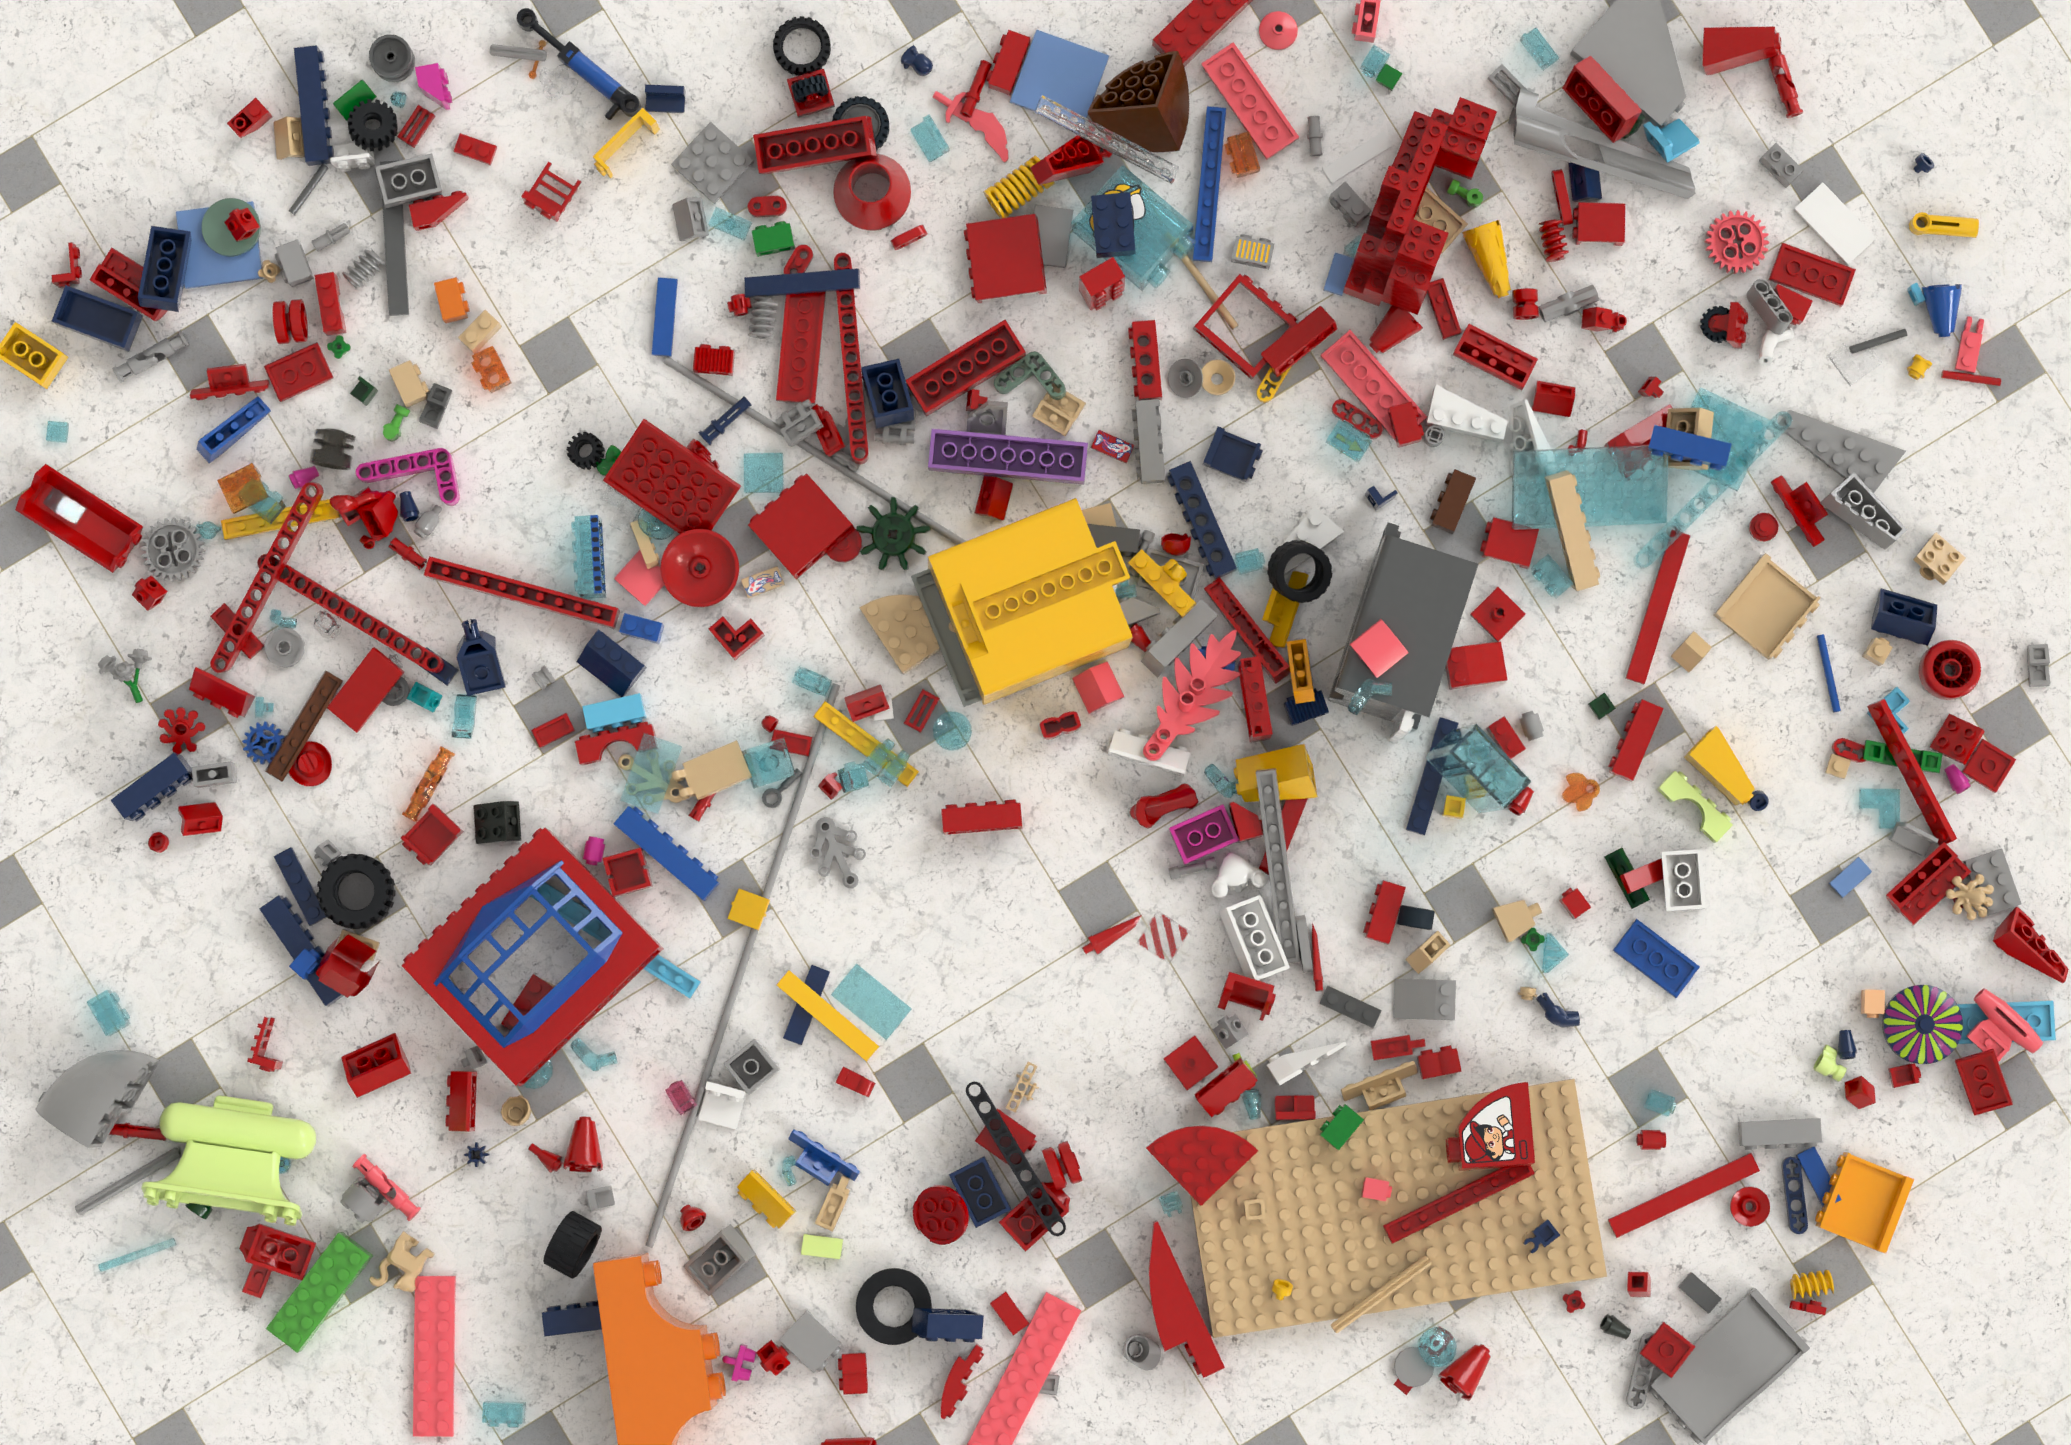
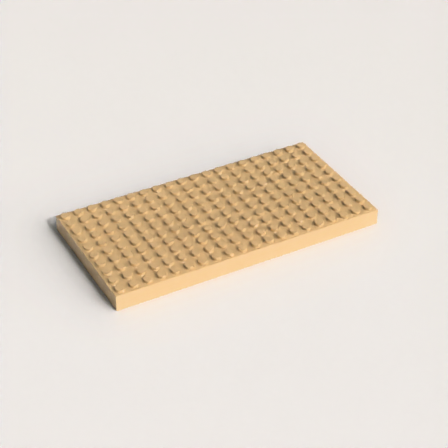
[1190,1079,1607,1338]

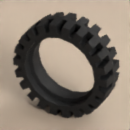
[773,16,831,76]

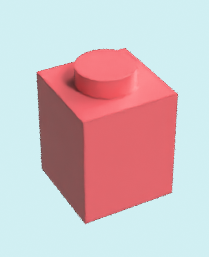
[1361,1177,1392,1201]

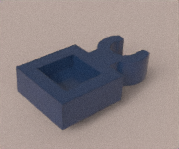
[1523,1219,1560,1253]

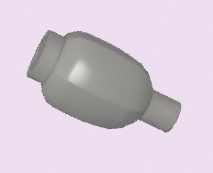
[414,505,442,538]

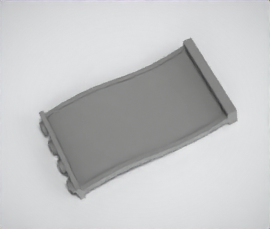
[1649,1288,1810,1445]

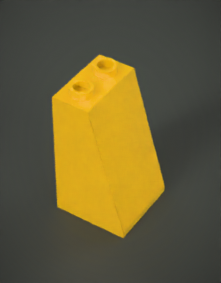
[1684,726,1755,806]
[1234,744,1318,802]

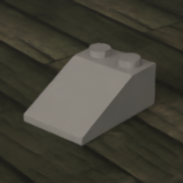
[1394,979,1456,1020]
[683,1224,756,1296]

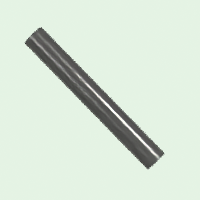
[289,164,328,215]
[1849,329,1907,354]

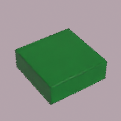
[1376,64,1402,91]

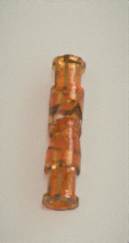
[402,746,455,823]

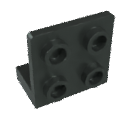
[473,801,521,844]

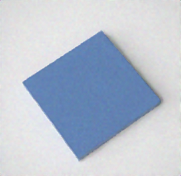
[1010,30,1109,129]
[176,201,263,289]

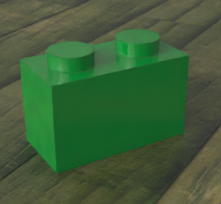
[752,221,795,257]
[1319,1104,1364,1150]

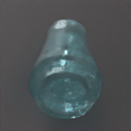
[1242,1089,1261,1120]

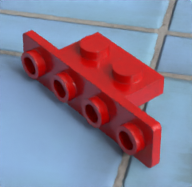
[190,363,270,400]
[1771,475,1828,547]

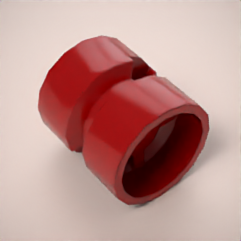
[1512,288,1539,320]

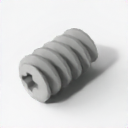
[342,249,386,289]
[748,296,777,339]

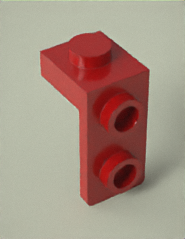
[51,242,82,288]

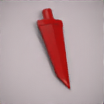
[1082,915,1142,955]
[1312,922,1324,992]

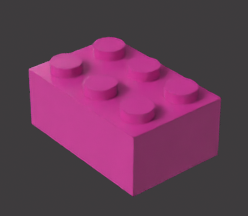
[1169,804,1239,865]

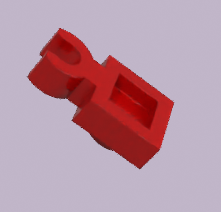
[1789,1300,1827,1315]

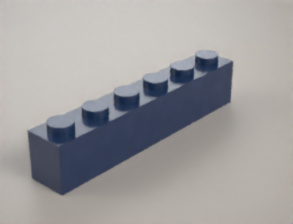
[294,45,334,166]
[259,895,343,1006]

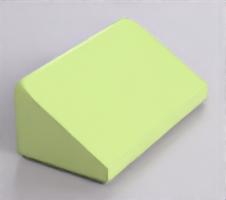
[801,1234,843,1259]

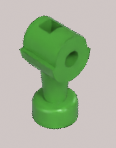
[1447,179,1483,207]
[383,404,410,441]

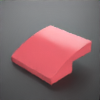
[614,550,664,606]
[1349,619,1408,678]

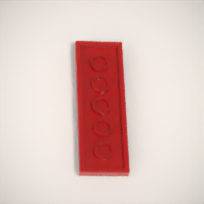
[776,292,826,404]

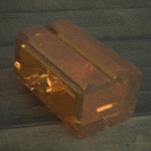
[1224,132,1260,178]

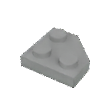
[966,401,1008,435]

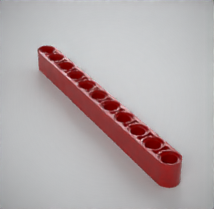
[834,253,869,465]
[210,482,324,673]
[257,554,444,673]

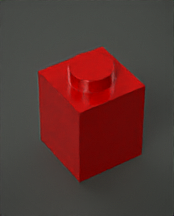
[1559,888,1591,919]
[1627,1272,1651,1297]

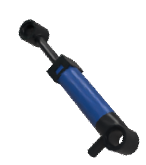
[517,8,641,120]

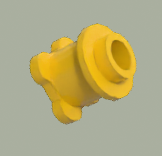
[1907,354,1932,380]

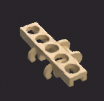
[1006,1062,1039,1113]

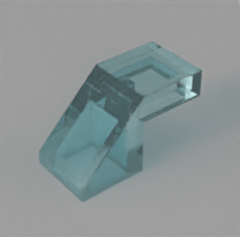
[451,694,477,739]

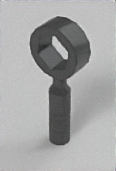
[762,768,803,808]

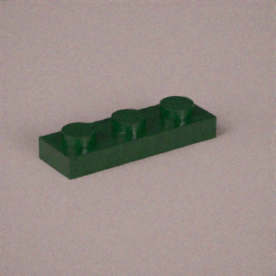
[1604,848,1650,909]

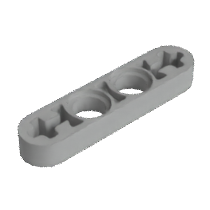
[1626,1332,1654,1409]

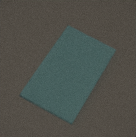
[620,733,682,814]
[831,963,912,1040]

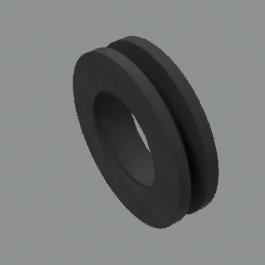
[856,1268,932,1345]

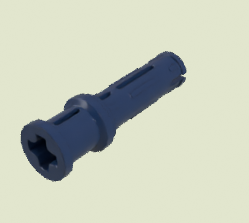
[698,396,752,445]

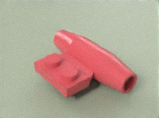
[1966,988,2043,1062]

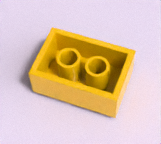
[0,322,69,389]

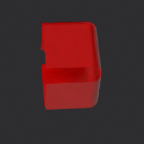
[316,934,379,998]

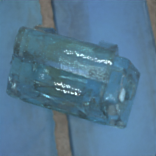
[792,666,832,696]

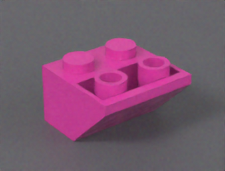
[415,63,452,110]

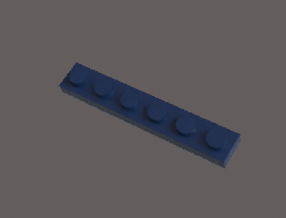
[1406,717,1459,836]

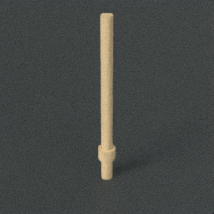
[1164,232,1238,330]

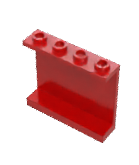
[964,214,1047,303]
[748,473,855,580]

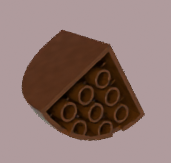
[1087,51,1189,152]

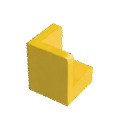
[1442,795,1466,819]

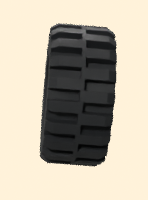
[317,854,396,929]

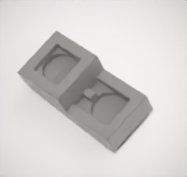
[2027,644,2050,687]

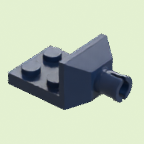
[456,619,506,696]

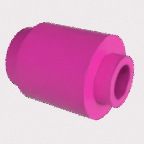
[582,836,605,866]

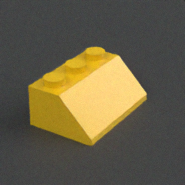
[737,1169,796,1228]

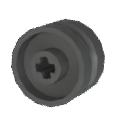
[369,35,415,82]

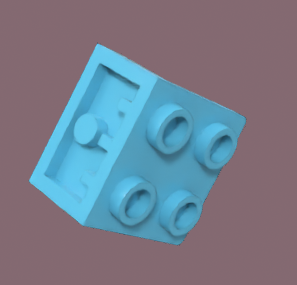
[1643,119,1700,163]

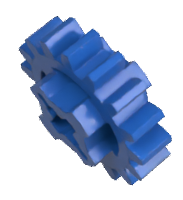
[242,722,285,765]

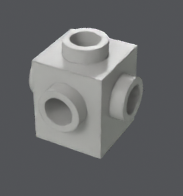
[1212,1014,1248,1049]

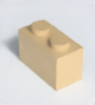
[458,310,502,354]
[389,360,430,408]

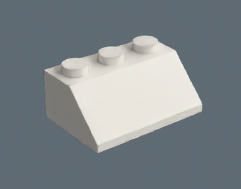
[1661,849,1706,911]

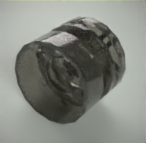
[309,428,356,470]

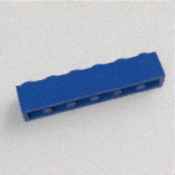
[613,806,720,901]

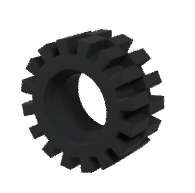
[566,432,605,470]

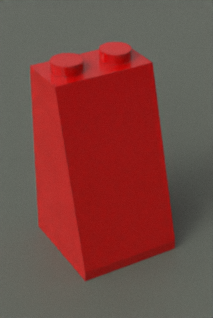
[1703,26,1781,75]

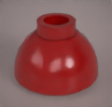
[680,1205,706,1231]

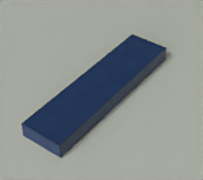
[783,965,830,1045]

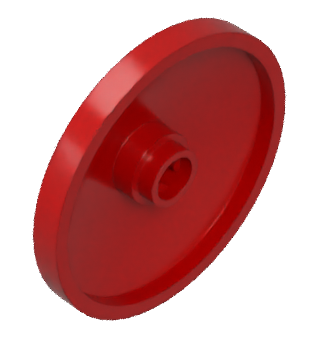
[661,529,739,607]

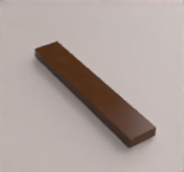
[265,671,343,782]

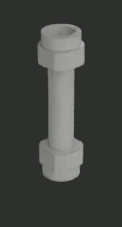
[1128,530,1155,578]
[1168,857,1217,880]

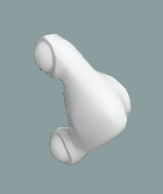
[1211,853,1267,898]

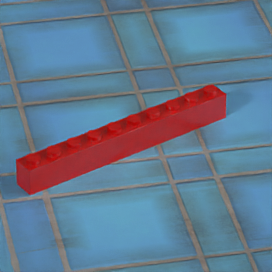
[424,556,620,629]

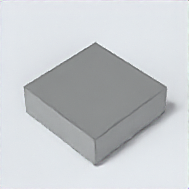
[1039,1374,1060,1396]

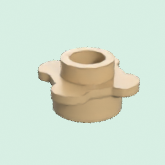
[258,260,280,283]

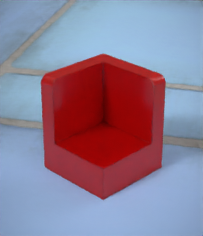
[1845,1076,1876,1109]

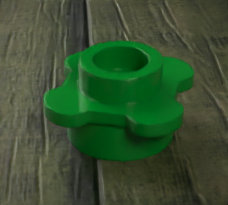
[327,335,351,359]
[1521,928,1545,951]

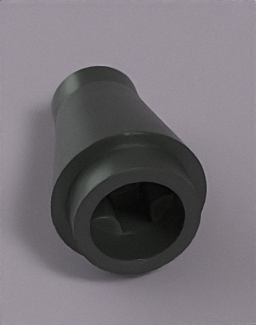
[1600,1314,1631,1340]

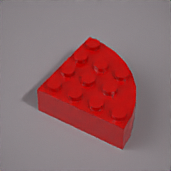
[1145,1126,1259,1206]

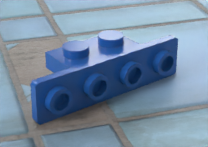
[788,1129,860,1186]

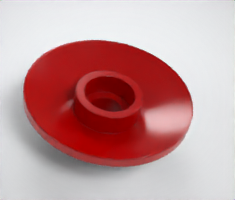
[1730,1187,1770,1227]

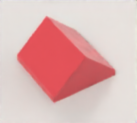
[1072,662,1124,714]

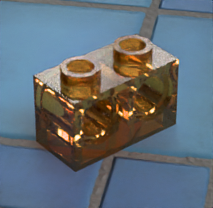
[471,346,512,393]

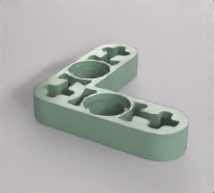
[994,351,1066,400]

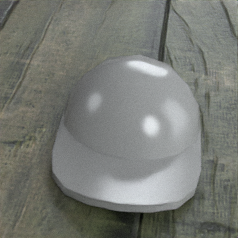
[1122,1334,1161,1371]

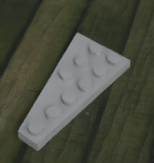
[1776,410,1906,493]

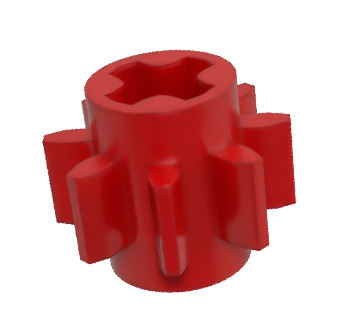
[727,294,752,317]

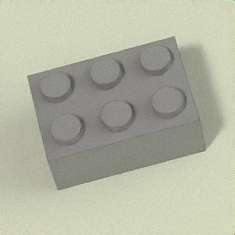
[375,153,442,209]

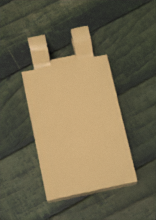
[1414,187,1468,253]
[671,740,752,800]

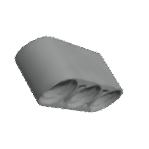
[1746,279,1793,334]

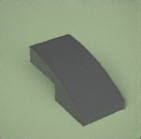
[419,383,452,429]

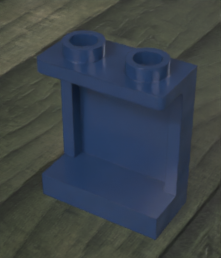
[1203,426,1263,482]

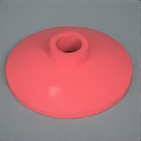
[1259,11,1298,50]

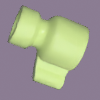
[1813,1045,1847,1082]

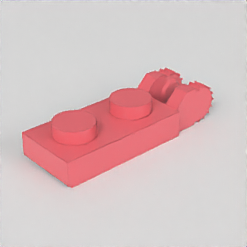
[1955,316,1984,373]

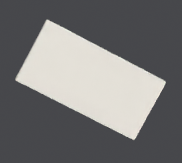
[1794,183,1877,266]

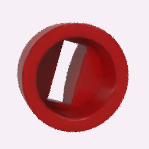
[761,715,779,733]

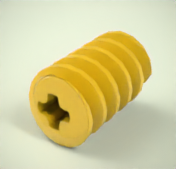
[1790,1270,1834,1299]

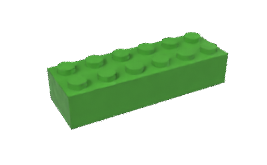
[266,1232,374,1353]

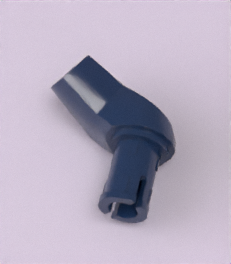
[1536,993,1580,1027]

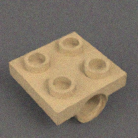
[1913,533,1966,585]

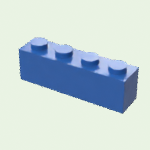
[1648,425,1732,471]

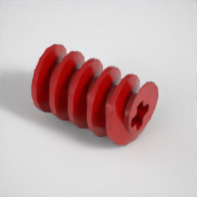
[1539,219,1569,262]

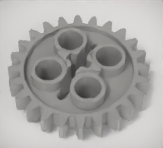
[140,517,206,581]

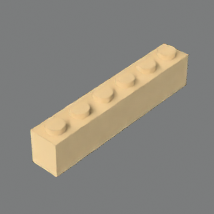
[1544,470,1600,591]

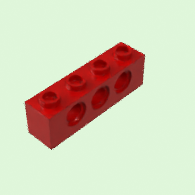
[1128,320,1162,401]

